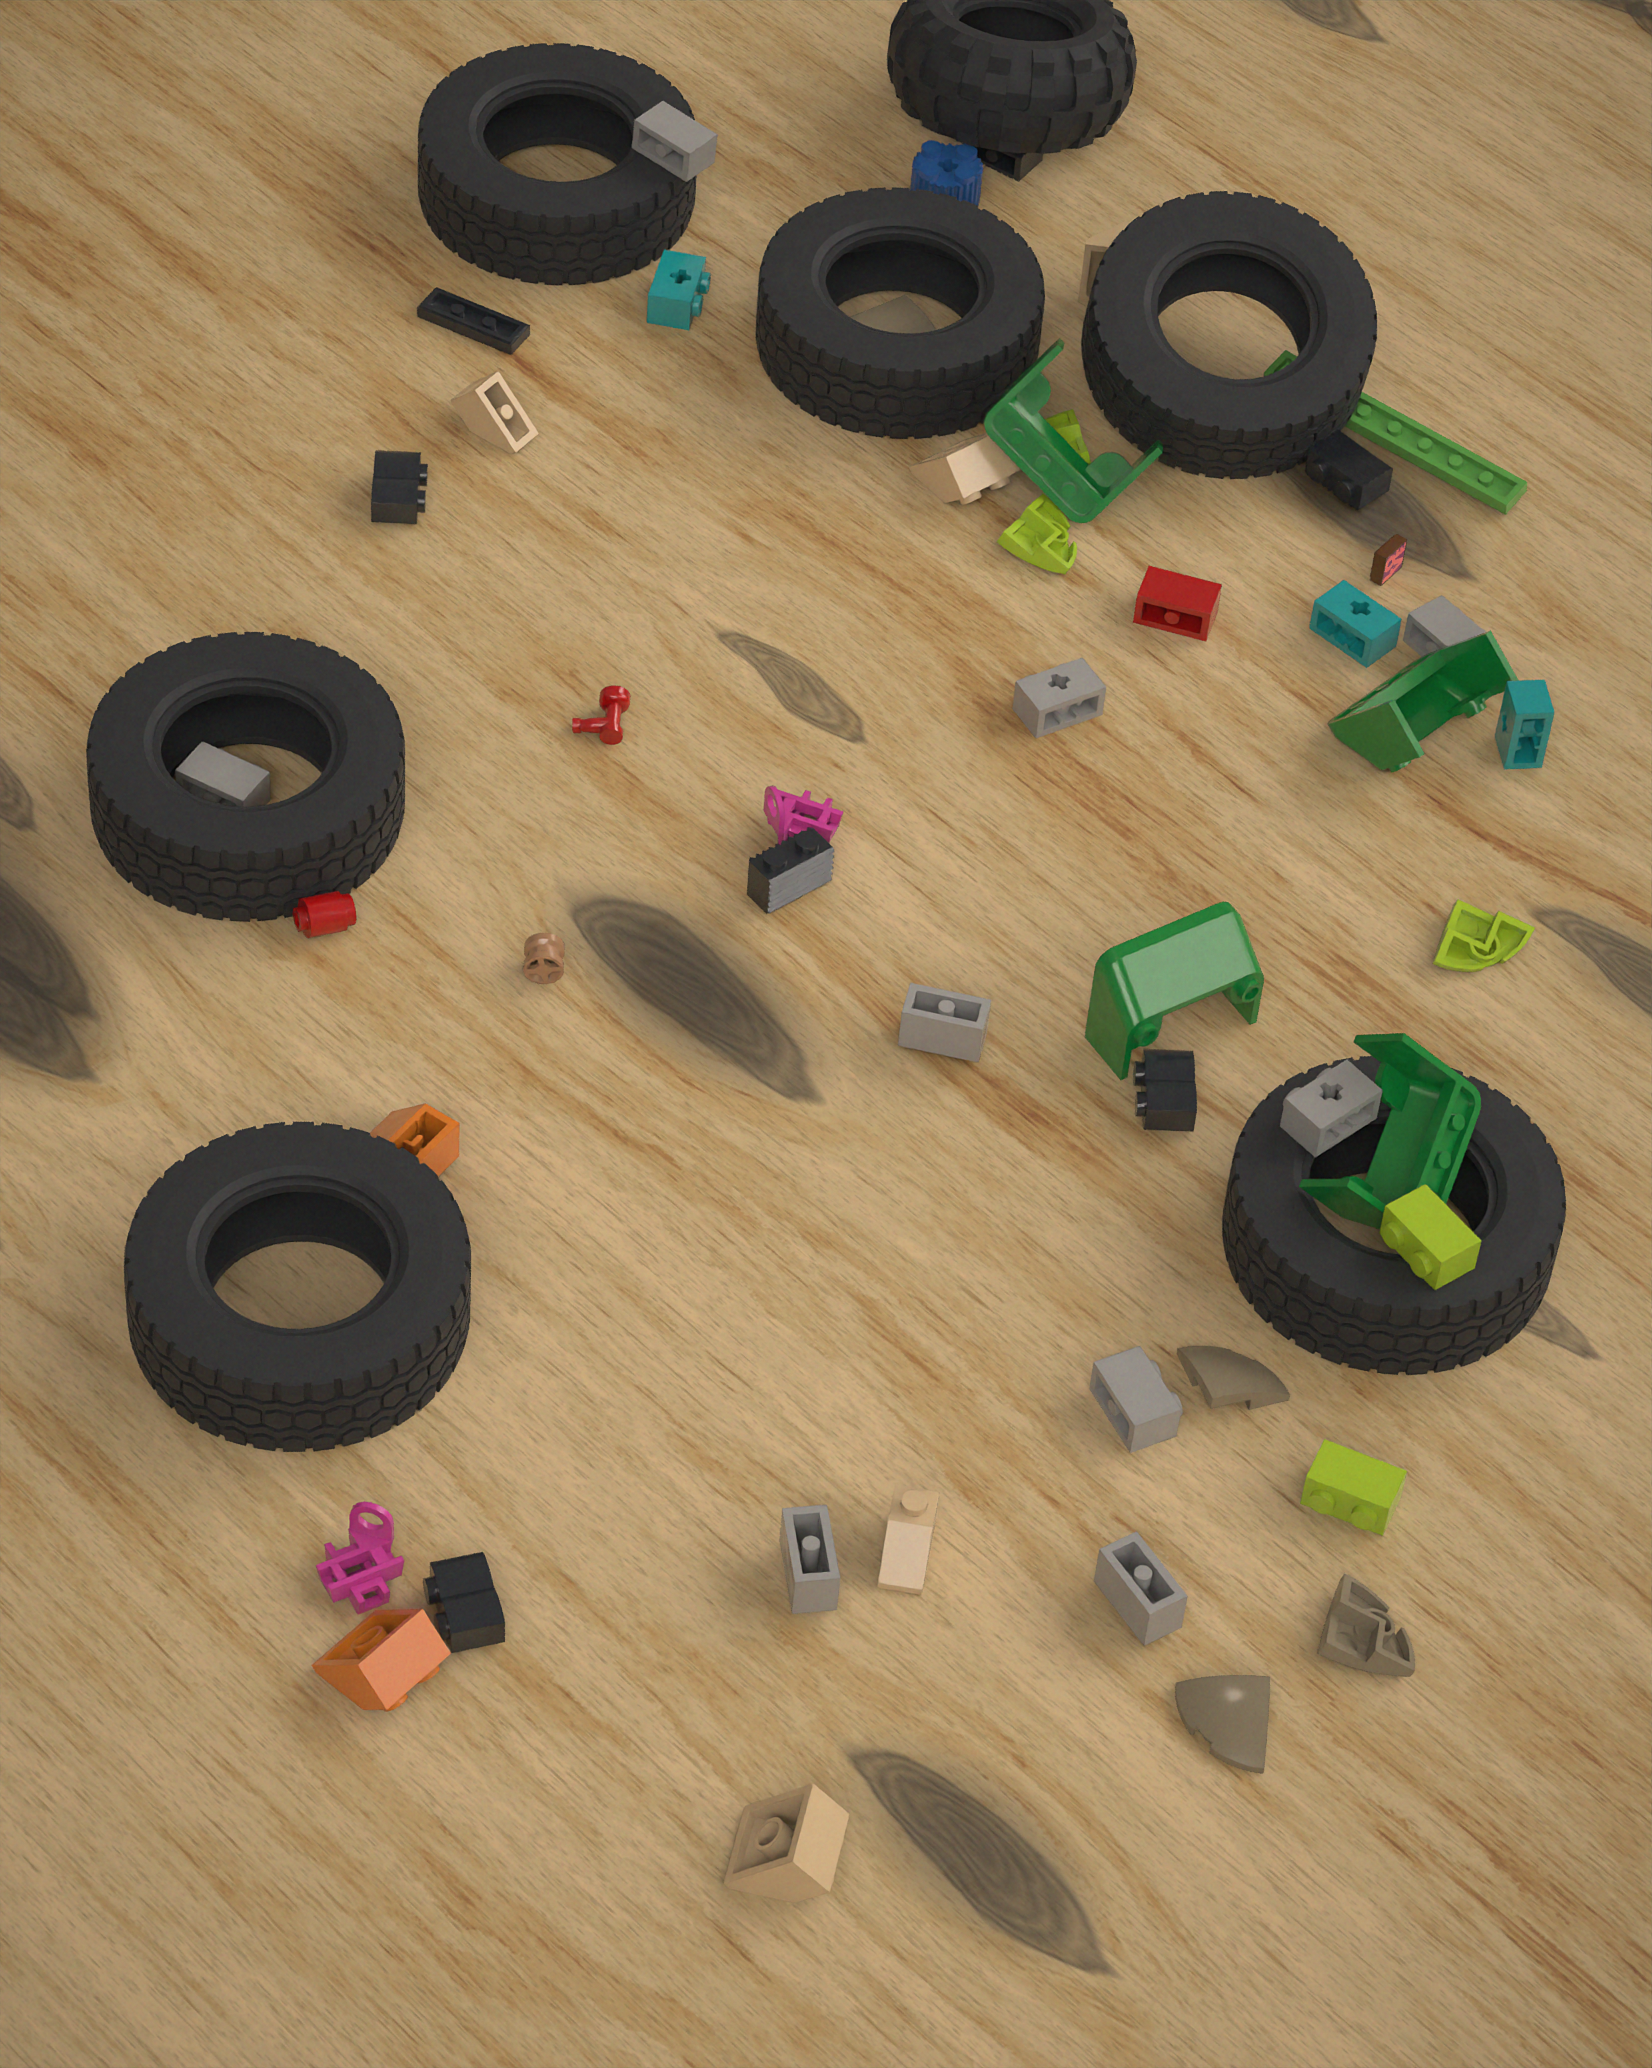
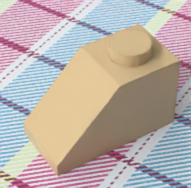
[450,371,539,454]
[877,1484,940,1595]

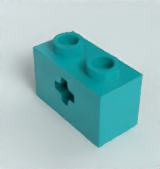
[647,250,711,330]
[1309,580,1402,668]
[1494,680,1555,770]

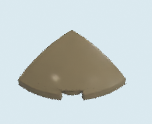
[1176,1346,1290,1410]
[1318,1573,1415,1677]
[1175,1675,1270,1774]

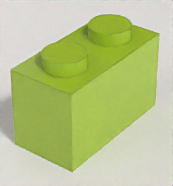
[1379,1184,1482,1290]
[1300,1439,1407,1536]

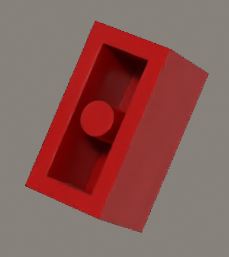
[1133,566,1222,641]

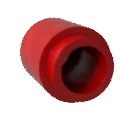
[293,891,357,938]

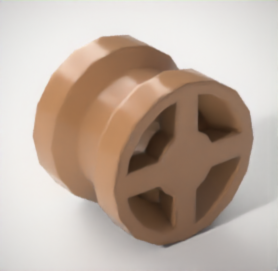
[523,933,565,984]

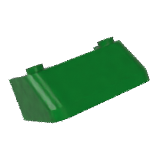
[984,338,1163,523]
[1327,630,1519,773]
[1085,902,1264,1080]
[1299,1033,1481,1230]

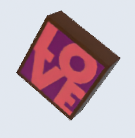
[1370,534,1407,586]

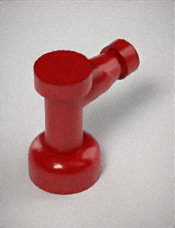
[572,685,631,745]

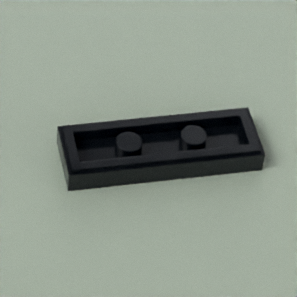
[417,287,530,355]

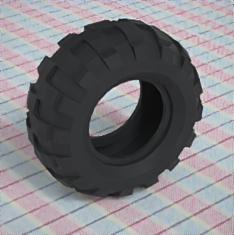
[887,0,1137,154]

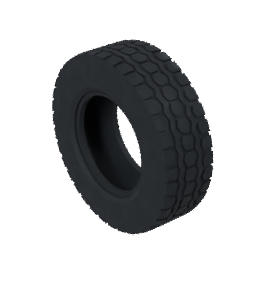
[418,43,697,285]
[756,187,1045,439]
[1081,191,1377,479]
[86,632,405,922]
[1222,1056,1566,1375]
[124,1121,471,1452]

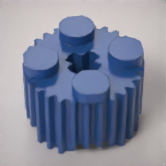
[910,140,983,207]

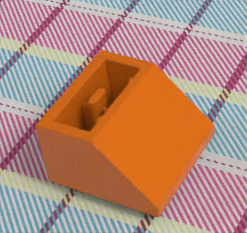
[370,1103,460,1177]

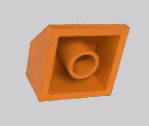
[311,1609,451,1712]

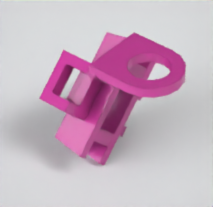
[763,785,843,844]
[316,1501,404,1615]

